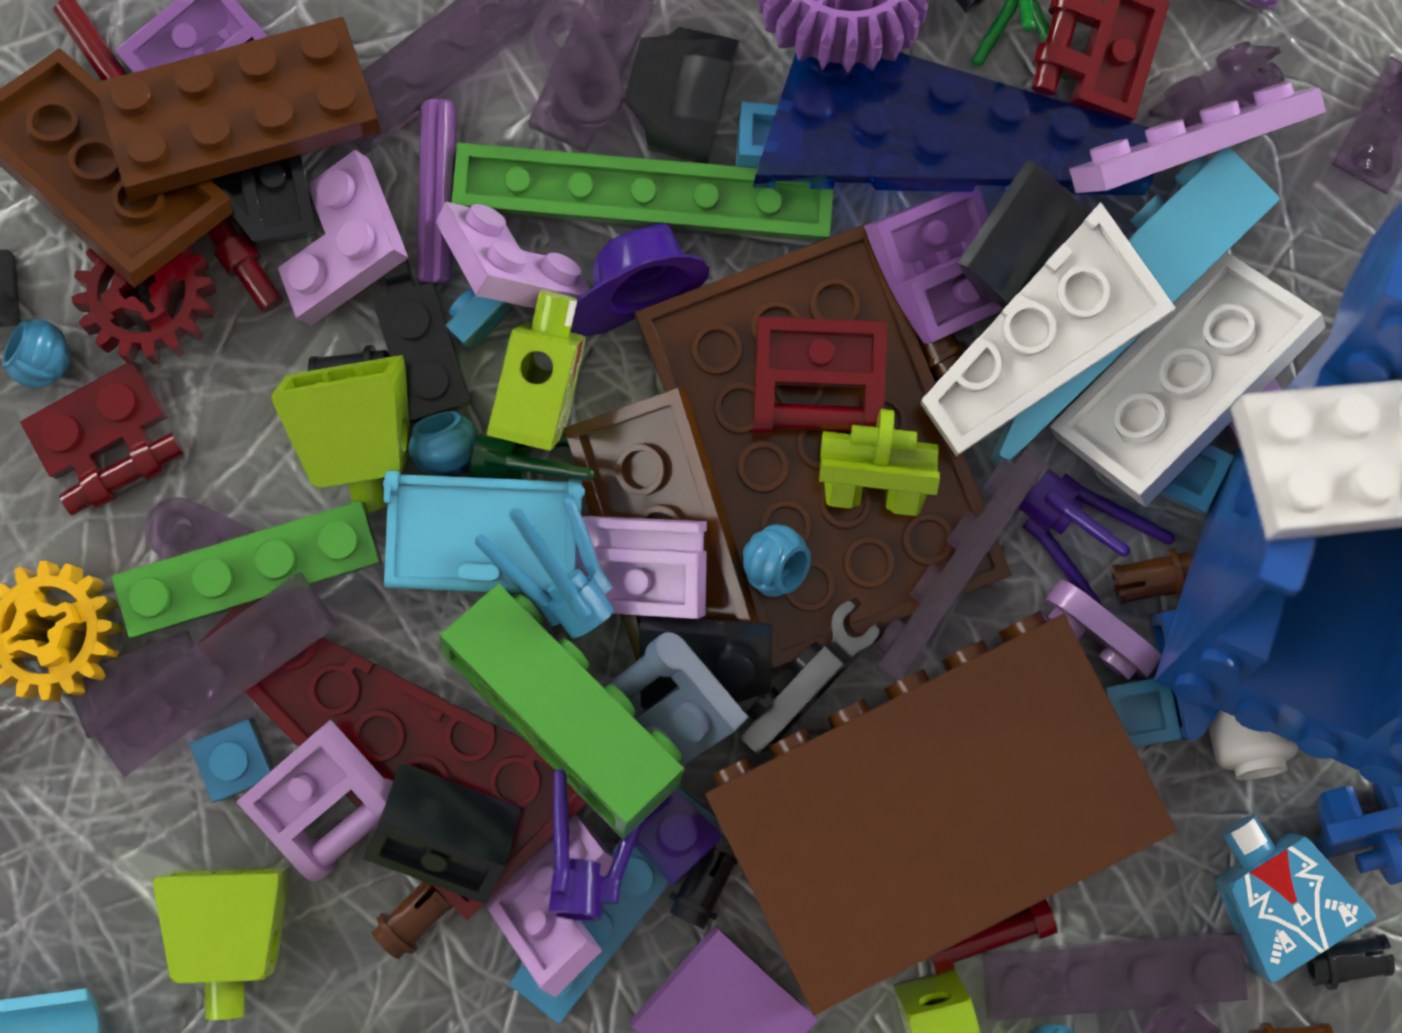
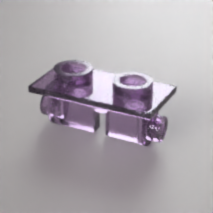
[1148,42,1285,128]
[1331,56,1402,194]

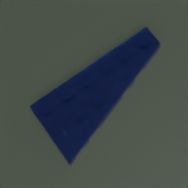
[753,52,1154,196]

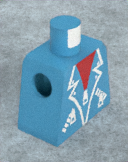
[1215,814,1377,984]

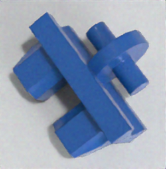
[1314,783,1402,885]

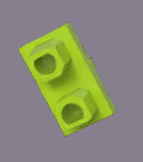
[819,409,940,516]

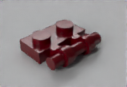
[1031,0,1170,124]
[20,361,185,516]

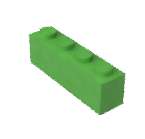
[440,583,684,840]

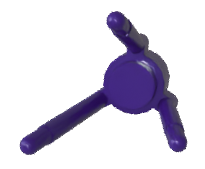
[1017,469,1175,605]
[548,769,644,921]

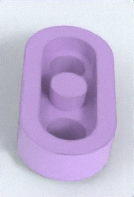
[1045,579,1162,681]

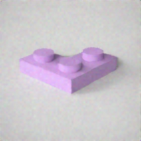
[278,150,409,326]
[436,201,590,308]
[485,813,614,998]

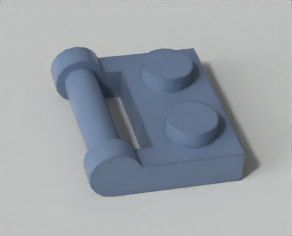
[598,632,748,766]

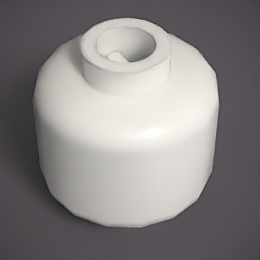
[1208,710,1298,780]

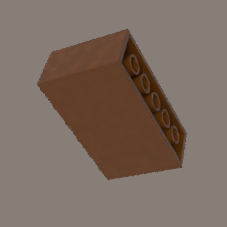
[704,610,1178,1016]

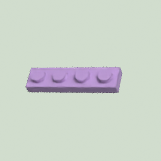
[1069,81,1326,194]

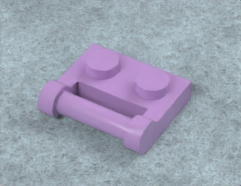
[236,719,393,882]

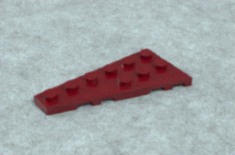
[198,602,586,920]

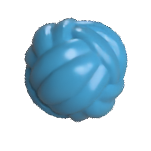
[2,319,71,389]
[408,411,478,477]
[742,524,811,597]

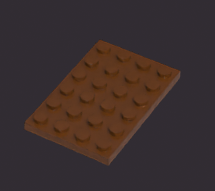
[635,222,1012,668]

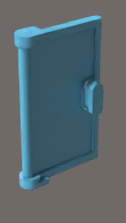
[383,471,585,595]

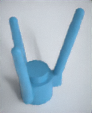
[475,497,614,639]

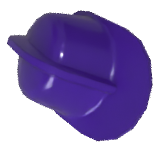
[570,223,709,337]

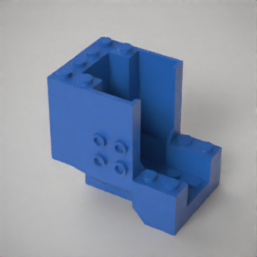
[1154,201,1402,788]

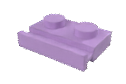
[575,516,707,619]

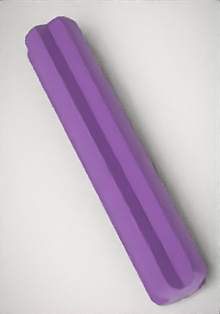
[416,99,457,285]

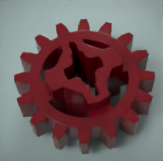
[72,245,217,365]

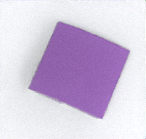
[114,0,268,73]
[864,181,1003,344]
[629,925,818,1033]

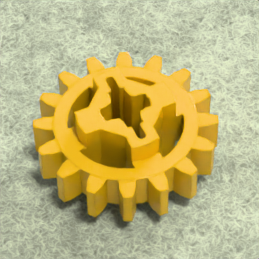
[0,560,123,702]

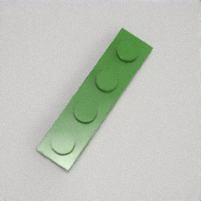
[111,500,383,639]

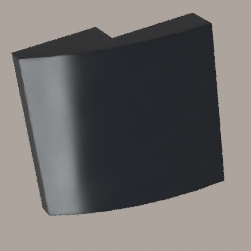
[958,160,1088,309]

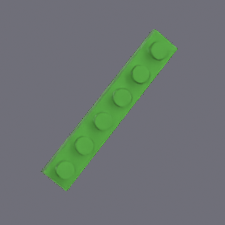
[452,143,835,241]

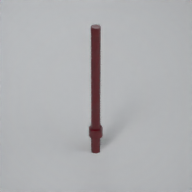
[53,0,283,313]

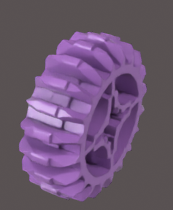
[757,0,928,73]

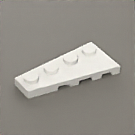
[920,202,1176,457]

